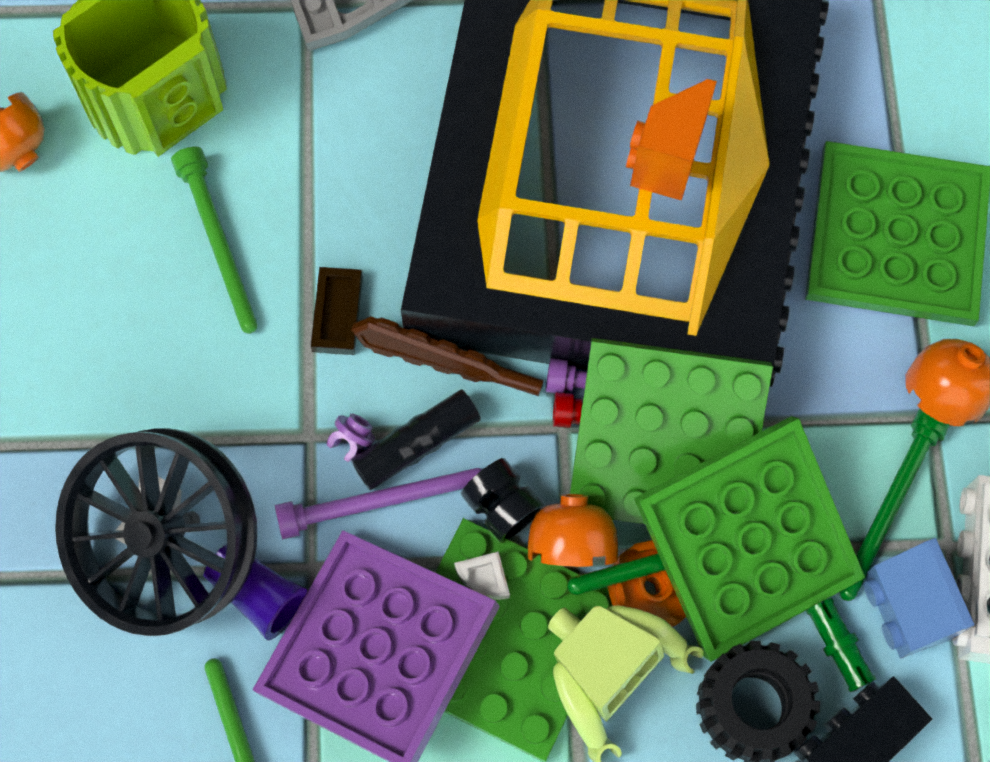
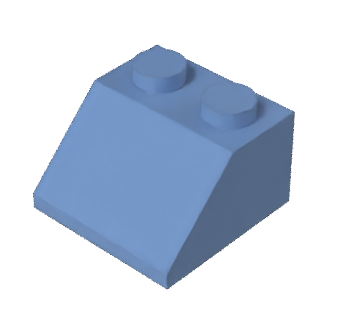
[864,538,975,659]

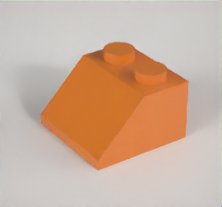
[626,79,717,201]

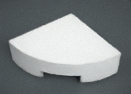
[454,552,510,600]

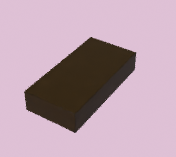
[311,267,363,355]

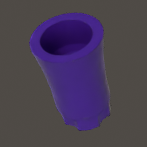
[203,544,308,640]

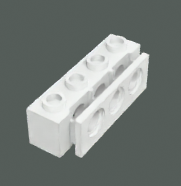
[952,475,990,664]

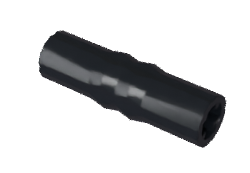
[350,389,481,491]

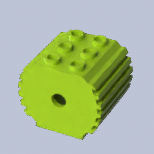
[53,0,227,157]

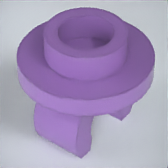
[327,414,375,462]

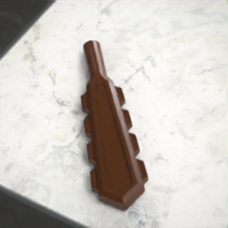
[351,316,544,396]

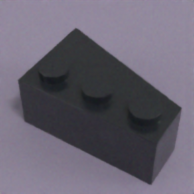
[794,676,932,762]

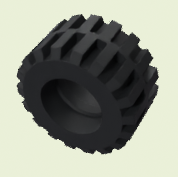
[696,641,820,762]

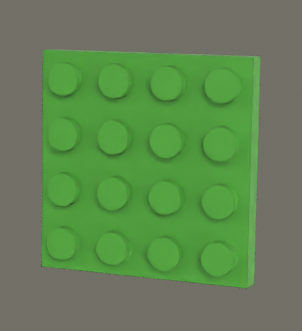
[805,141,990,326]
[570,338,773,524]
[634,416,865,662]
[435,518,613,762]

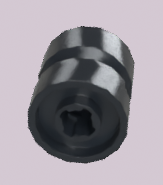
[461,458,544,543]

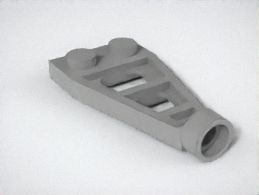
[290,0,413,51]

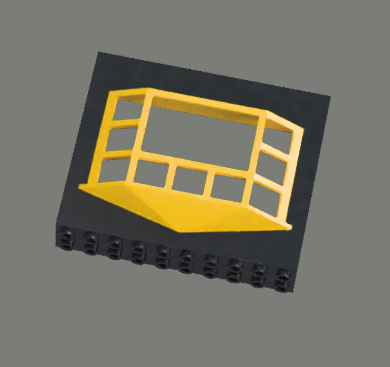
[401,0,829,387]

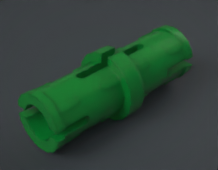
[806,598,876,693]

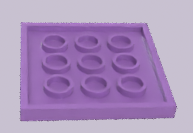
[252,530,500,762]

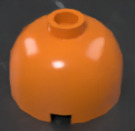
[0,92,45,172]
[905,338,990,426]
[528,494,618,567]

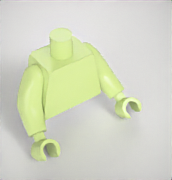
[548,605,704,762]

